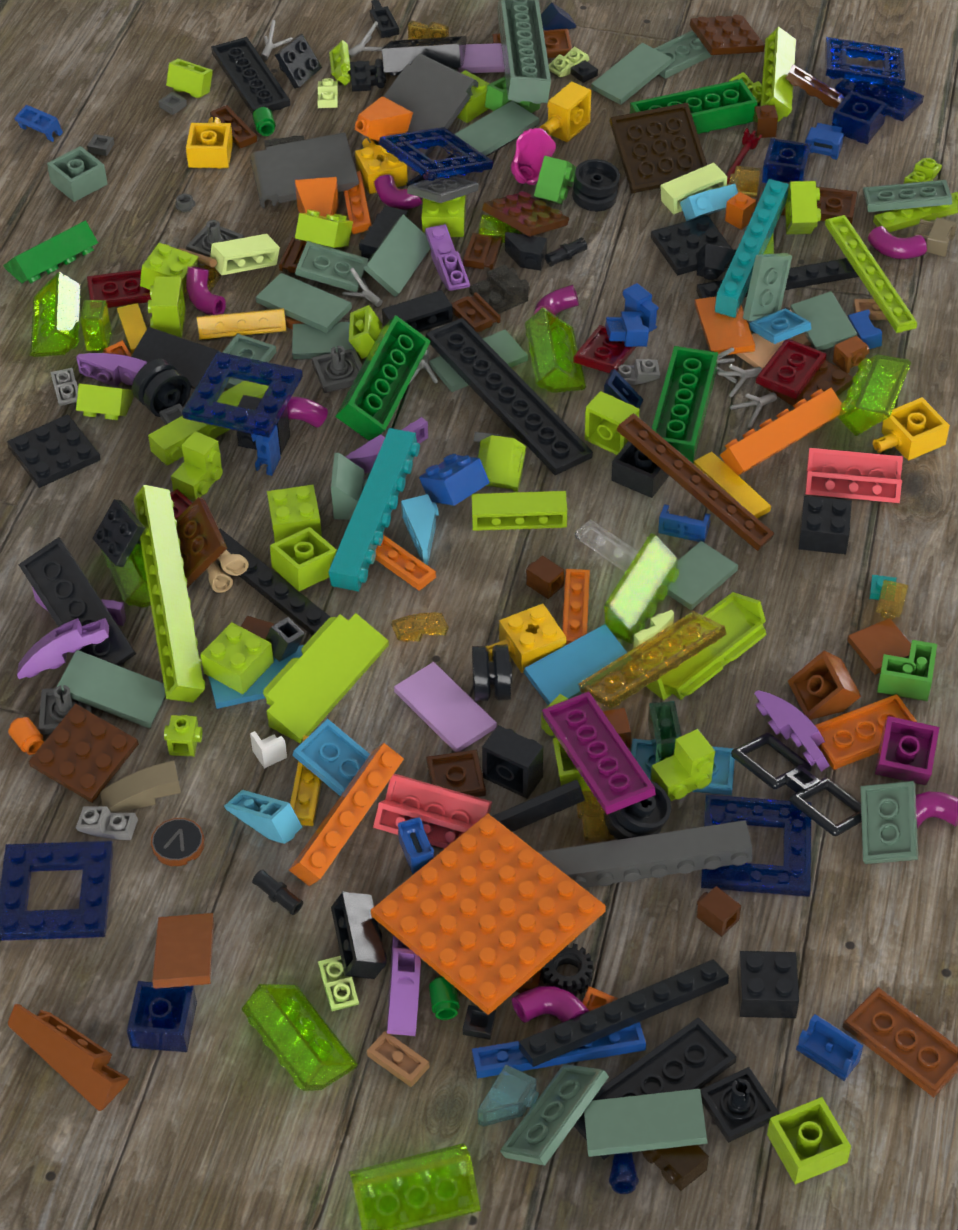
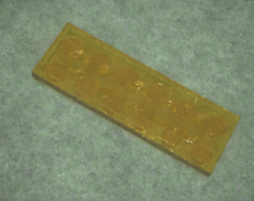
[578,611,727,709]

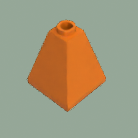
[354,97,413,151]
[295,177,339,217]

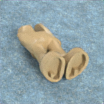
[207,550,249,593]

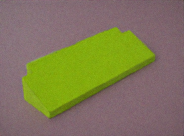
[631,592,767,700]
[263,613,389,744]

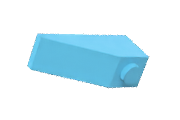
[680,184,738,221]
[401,494,439,565]
[224,790,302,844]

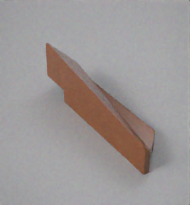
[8,1004,130,1111]

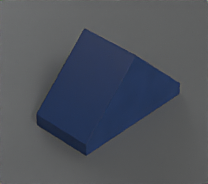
[541,2,576,30]
[604,369,644,408]

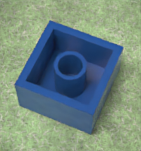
[419,454,490,506]

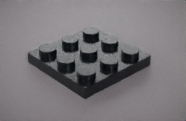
[651,215,732,276]
[7,414,101,488]

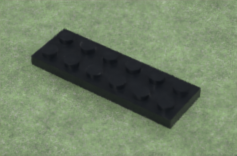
[211,37,290,115]
[18,537,137,666]
[574,1017,737,1160]

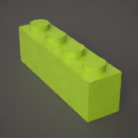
[472,491,567,531]

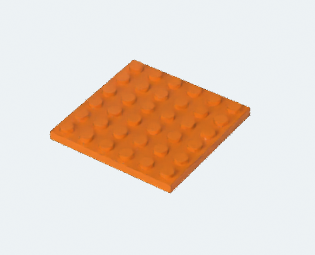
[371,813,606,1015]

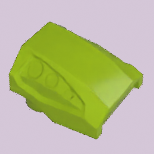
[478,435,526,492]

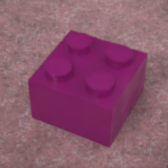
[875,716,940,785]

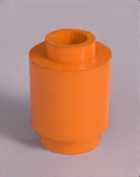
[8,717,44,755]

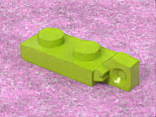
[329,40,351,86]

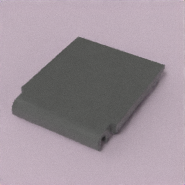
[383,54,478,158]
[250,132,359,208]

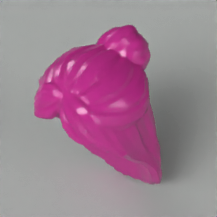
[511,128,556,185]

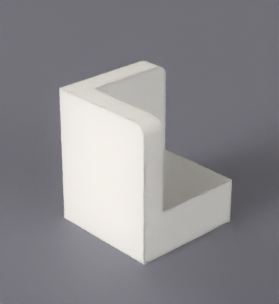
[250,731,287,769]

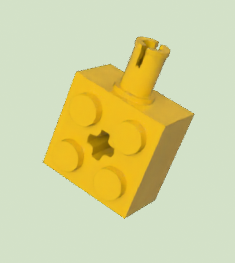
[539,81,591,142]
[186,117,233,169]
[355,138,408,194]
[873,397,950,461]
[486,604,566,673]

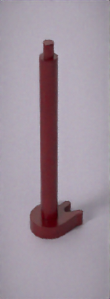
[726,128,762,185]

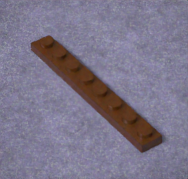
[616,413,775,551]

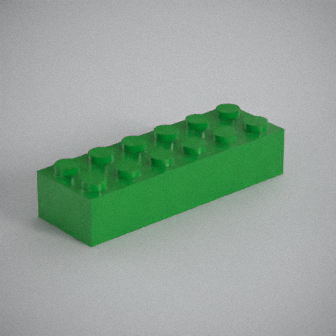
[630,79,757,134]
[335,315,431,441]
[652,346,718,464]

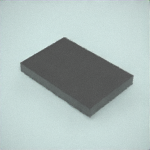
[407,173,479,203]

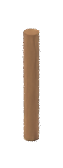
[179,248,217,267]

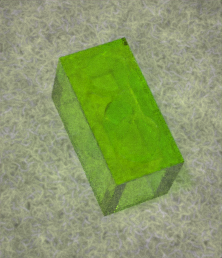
[80,300,112,351]

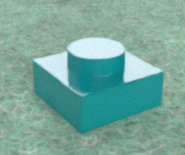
[869,575,897,602]

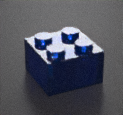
[832,91,887,144]
[762,138,812,183]
[127,981,197,1052]

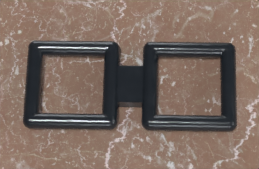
[731,733,862,836]

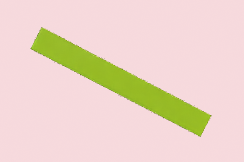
[825,215,918,333]

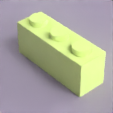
[661,163,727,214]
[210,234,280,275]

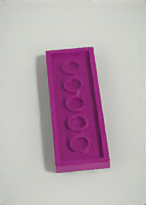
[542,692,656,814]

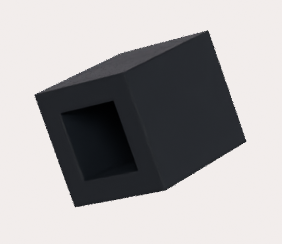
[265,617,305,662]

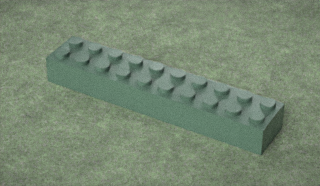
[497,0,551,104]

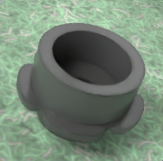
[175,193,195,212]

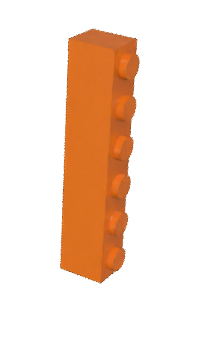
[720,387,846,476]
[289,743,404,886]

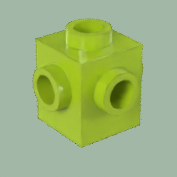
[164,715,203,757]

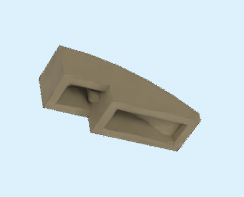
[100,760,181,813]

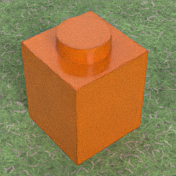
[725,192,756,230]

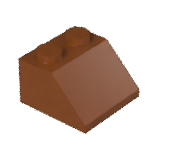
[788,650,861,720]

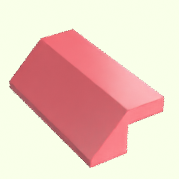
[805,448,903,503]
[373,774,492,849]

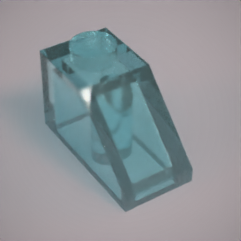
[478,1065,539,1127]

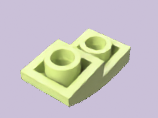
[549,46,589,78]
[317,78,338,108]
[633,610,674,657]
[318,956,359,1011]

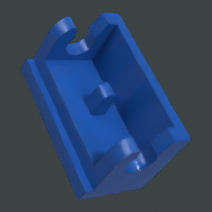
[14,105,63,142]
[251,421,281,476]
[658,504,711,542]
[796,1014,863,1081]

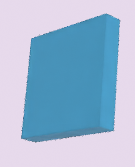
[749,308,811,344]

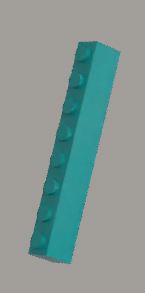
[715,179,789,318]
[328,428,420,592]

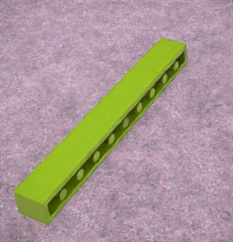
[134,485,205,703]

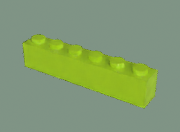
[761,26,796,122]
[148,372,276,466]

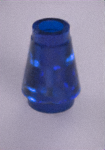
[609,1152,639,1194]

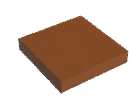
[847,618,911,675]

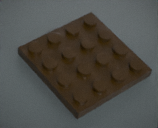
[609,103,707,193]

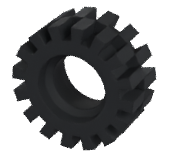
[542,943,593,997]

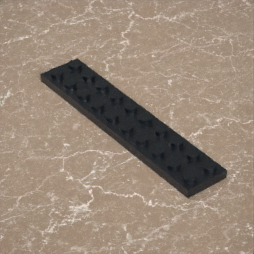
[426,318,593,475]

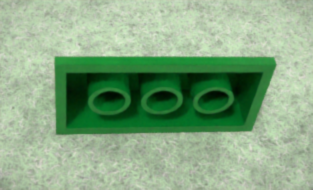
[3,220,98,284]

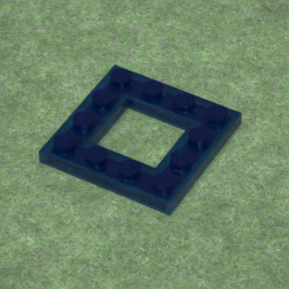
[825,37,906,88]
[379,127,493,181]
[182,352,303,437]
[701,794,812,897]
[0,841,114,941]

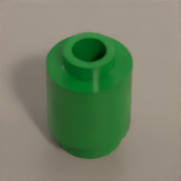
[252,107,276,136]
[429,976,460,1020]

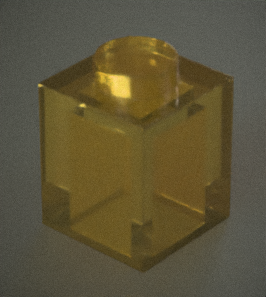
[729,166,761,198]
[876,580,908,620]

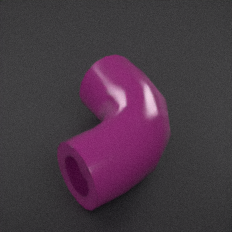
[374,175,423,210]
[868,226,927,259]
[186,266,226,315]
[534,285,579,326]
[277,397,328,428]
[916,791,958,829]
[512,986,589,1023]

